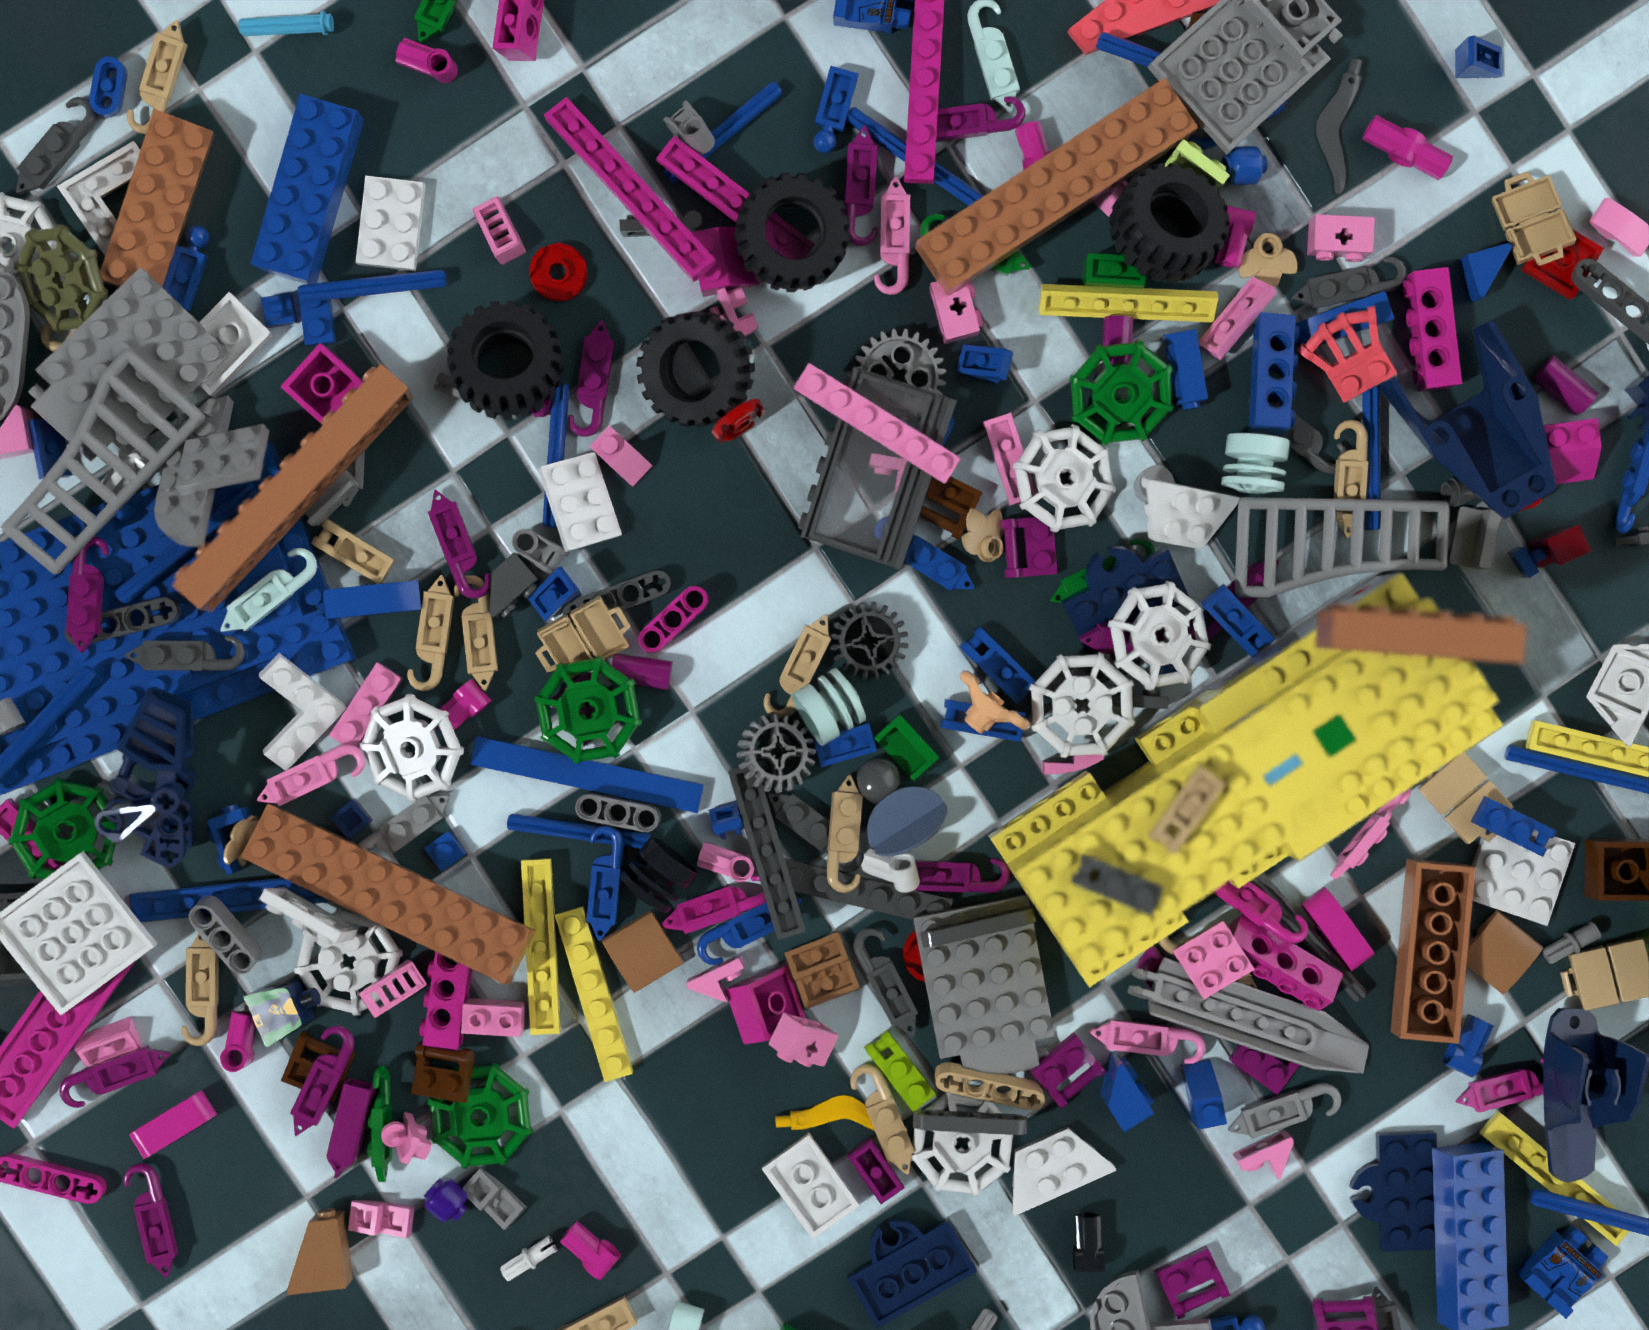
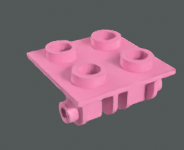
[1172,920,1255,999]

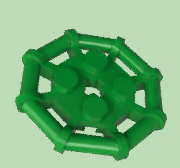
[1069,340,1174,446]
[534,656,642,765]
[8,778,117,879]
[427,1063,533,1169]

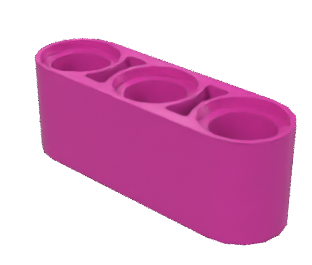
[638,586,709,653]
[1300,887,1375,972]
[129,1090,217,1159]

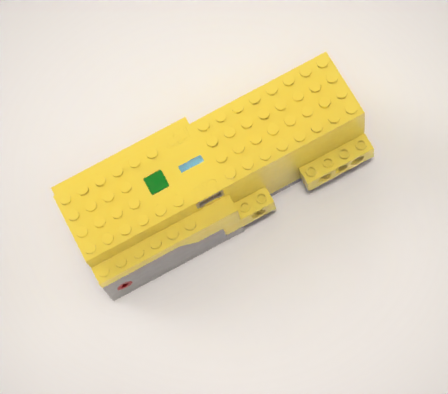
[988,573,1503,988]

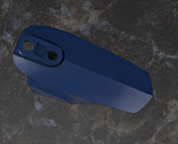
[1543,1008,1649,1183]

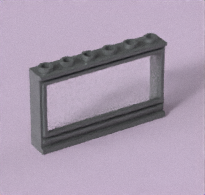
[798,367,958,570]

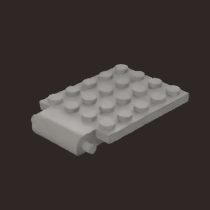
[1147,0,1343,155]
[28,267,231,464]
[913,894,1055,1081]

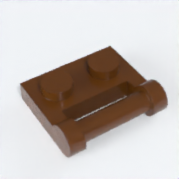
[919,476,983,540]
[281,1031,357,1103]
[411,1041,475,1103]

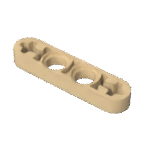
[935,1062,1045,1110]

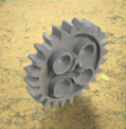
[852,329,946,422]

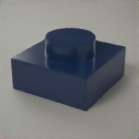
[330,798,373,840]

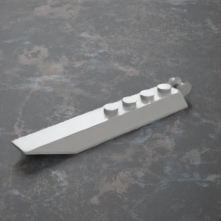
[1127,958,1369,1074]

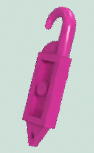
[662,875,766,934]
[1212,881,1309,943]
[1455,1058,1543,1112]

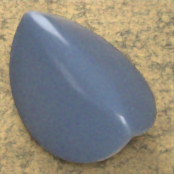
[867,786,947,856]

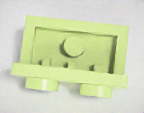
[1165,139,1230,190]

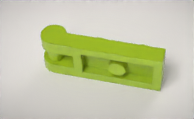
[864,1030,936,1112]

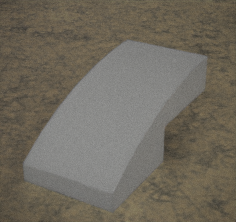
[462,1168,527,1230]

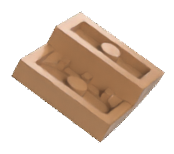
[602,910,684,993]
[1467,910,1543,994]
[784,932,861,1010]

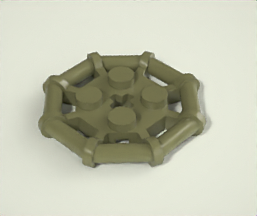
[14,224,108,333]

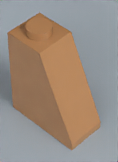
[287,1208,353,1295]

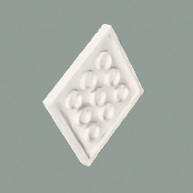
[0,851,157,1016]

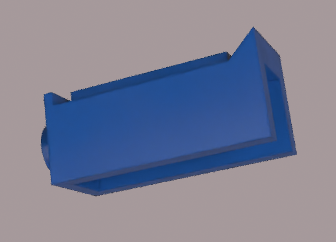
[1159,329,1208,411]

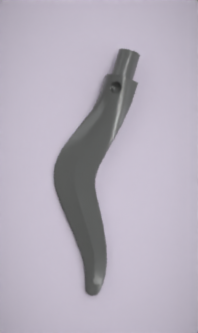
[1316,59,1363,194]

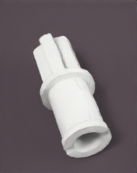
[500,1235,558,1281]

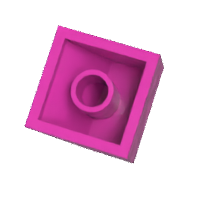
[691,227,760,297]
[280,343,364,425]
[1544,418,1602,484]
[725,965,806,1044]

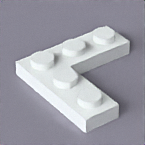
[57,141,140,255]
[259,653,347,771]

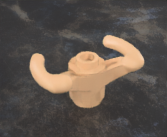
[960,670,1030,734]

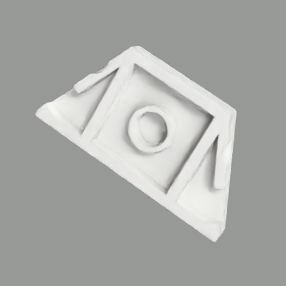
[1141,477,1240,549]
[1586,644,1649,748]
[1012,1126,1117,1216]

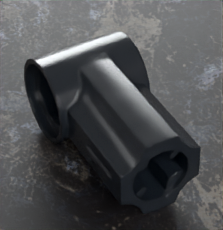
[1073,1212,1105,1273]

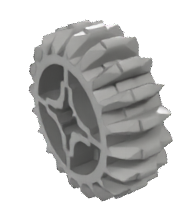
[737,714,816,793]

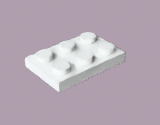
[356,175,426,271]
[199,292,274,397]
[538,452,622,553]
[259,887,359,945]
[762,1133,860,1240]

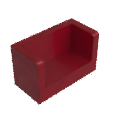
[1526,524,1591,568]

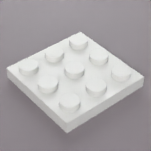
[1472,830,1575,926]

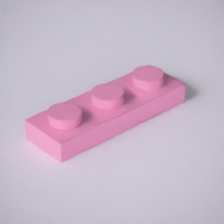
[1198,277,1277,360]
[983,413,1037,506]
[329,662,403,747]

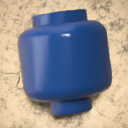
[1221,146,1267,186]

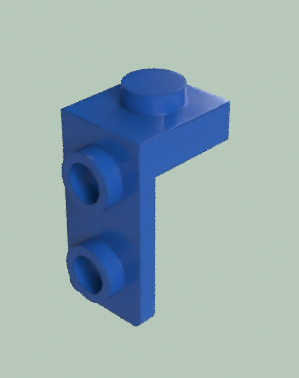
[207,804,252,875]

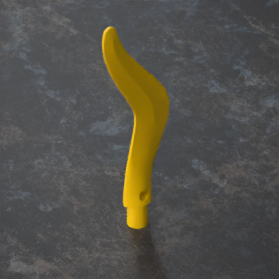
[775,1095,907,1131]

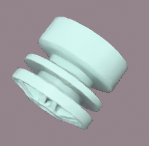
[1221,433,1290,494]
[791,668,866,746]

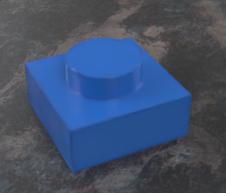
[424,830,467,872]

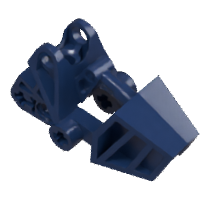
[95,686,197,868]

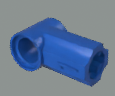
[1443,1014,1494,1077]

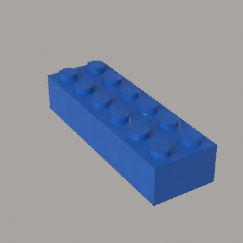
[250,94,365,284]
[1432,1142,1509,1330]

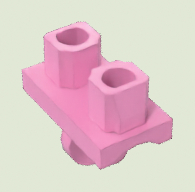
[709,287,758,342]
[381,1112,432,1164]

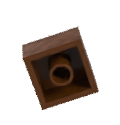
[1584,838,1649,901]

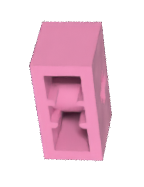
[1307,214,1375,262]
[929,281,983,344]
[461,998,527,1037]
[768,1012,839,1067]

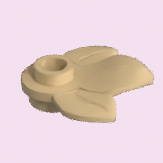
[1238,233,1297,289]
[961,508,1004,562]
[224,815,259,866]

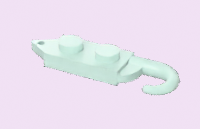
[967,0,1020,114]
[220,548,317,632]

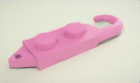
[874,176,910,295]
[257,744,365,806]
[1330,788,1411,880]
[1089,1018,1206,1064]

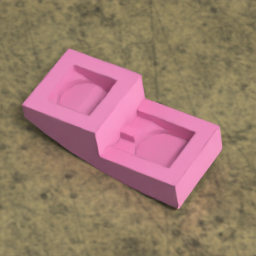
[1589,198,1649,257]
[1041,755,1104,774]
[348,1200,415,1238]

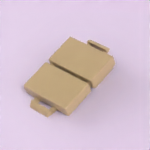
[1491,171,1576,266]
[535,596,631,678]
[1418,752,1513,844]
[1560,937,1649,1011]

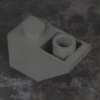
[489,553,541,618]

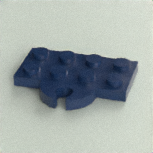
[1061,545,1189,653]
[1349,1131,1437,1252]
[847,1218,977,1329]

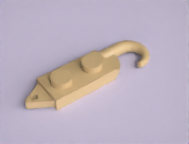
[1333,420,1368,538]
[454,575,498,691]

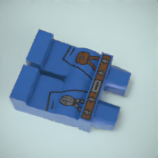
[833,0,913,34]
[1515,1225,1608,1319]

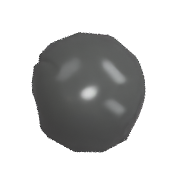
[857,757,901,804]

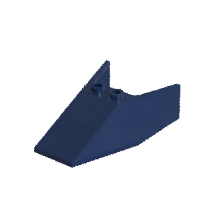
[1377,320,1557,519]

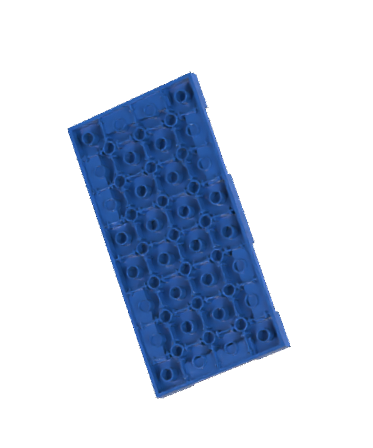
[0,441,357,796]

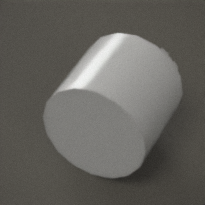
[1134,465,1174,503]

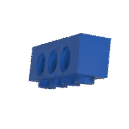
[1248,312,1299,437]

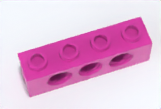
[492,0,544,61]
[1402,267,1462,392]
[1228,914,1343,1011]
[420,951,473,1050]

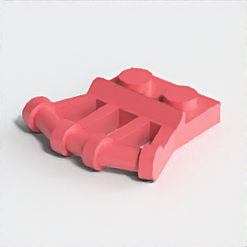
[1297,306,1397,403]

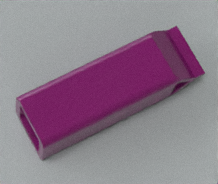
[326,1078,376,1179]

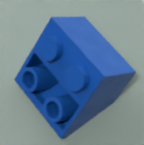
[1100,1052,1154,1132]

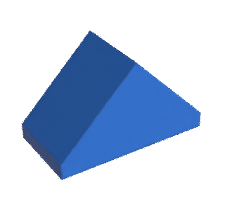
[1455,35,1502,78]
[1458,243,1512,302]

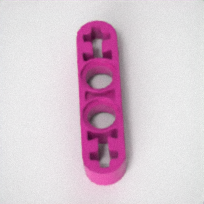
[0,1153,107,1204]

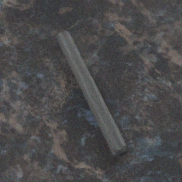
[1250,872,1367,1002]

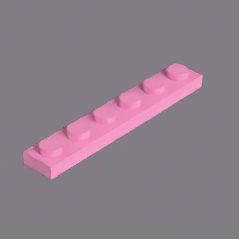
[793,363,961,484]

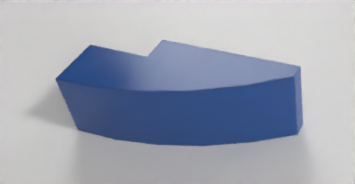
[1295,291,1394,347]
[322,580,421,619]

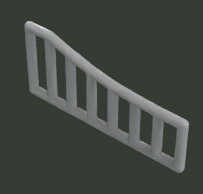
[1,349,205,574]
[1234,497,1450,598]

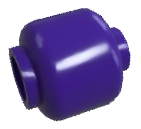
[424,1178,467,1223]

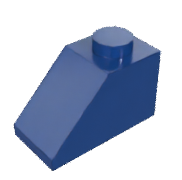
[1181,1059,1227,1130]

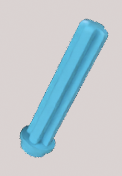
[238,11,334,36]

